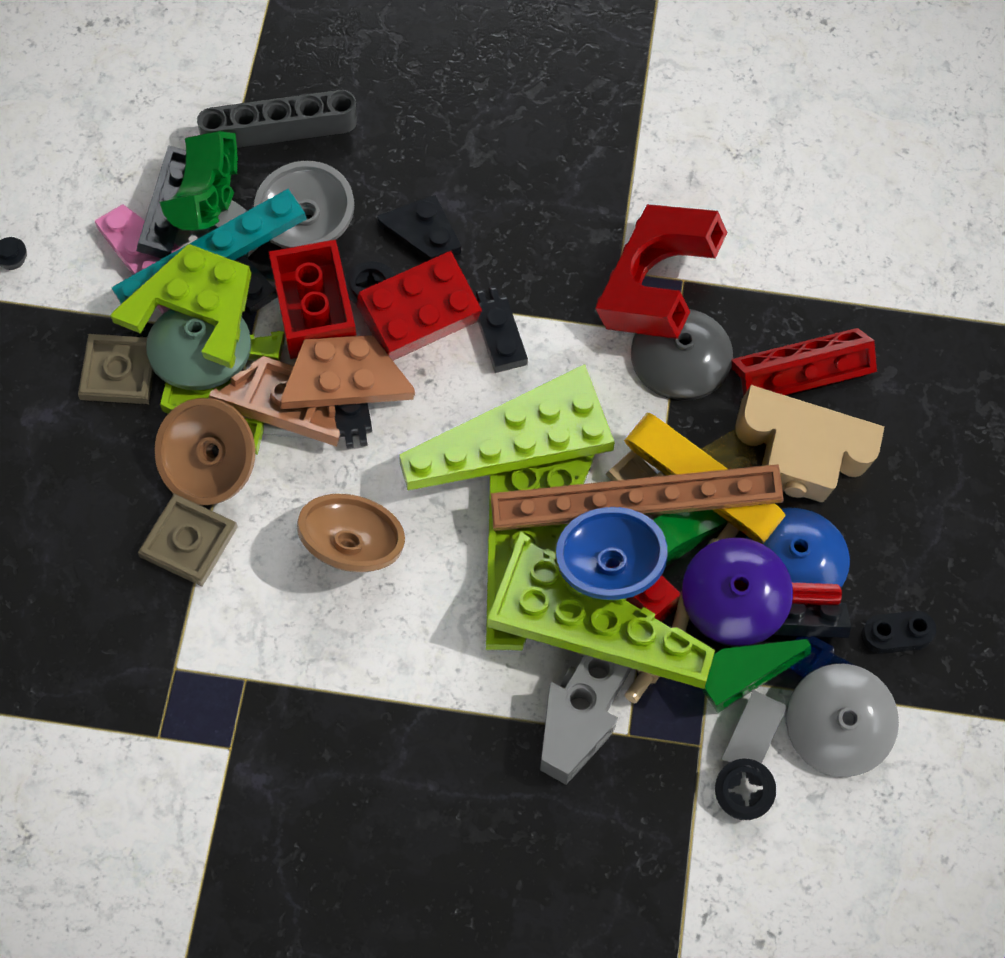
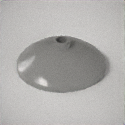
[254,161,354,249]
[786,664,899,777]

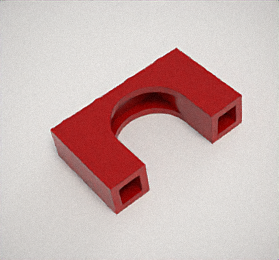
[595,204,728,339]

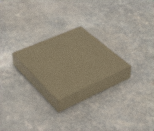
[78,334,154,404]
[138,494,238,587]

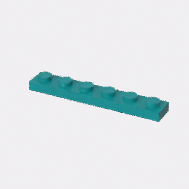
[111,188,307,304]

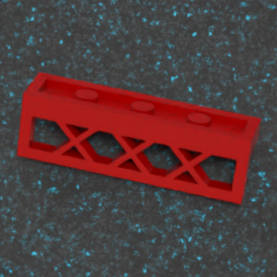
[731,328,877,397]

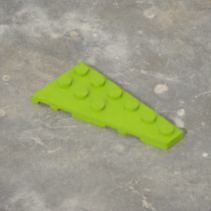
[399,364,615,491]
[486,454,595,651]
[487,532,715,689]

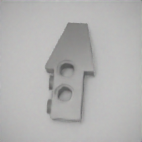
[540,653,632,785]

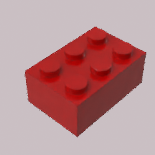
[269,239,356,359]
[356,251,482,361]

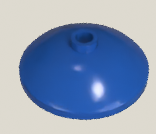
[556,507,668,600]
[746,508,850,588]

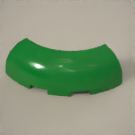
[159,131,238,231]

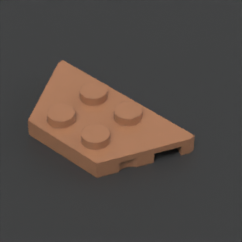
[280,335,415,409]
[209,356,340,447]

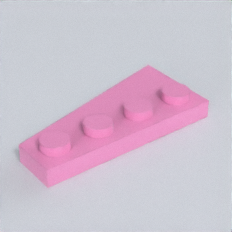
[95,204,181,314]

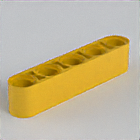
[624,413,785,544]

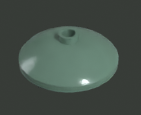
[146,309,251,390]

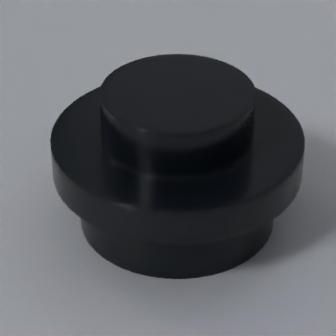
[0,237,27,270]

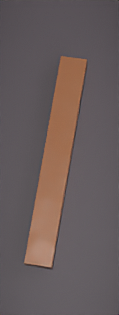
[490,464,783,531]

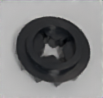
[345,261,395,308]
[715,758,776,820]

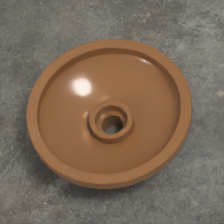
[155,398,255,505]
[297,494,405,572]

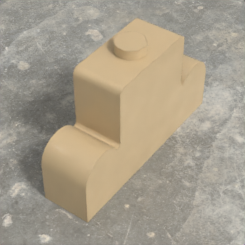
[735,385,885,502]

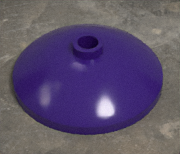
[682,538,793,647]

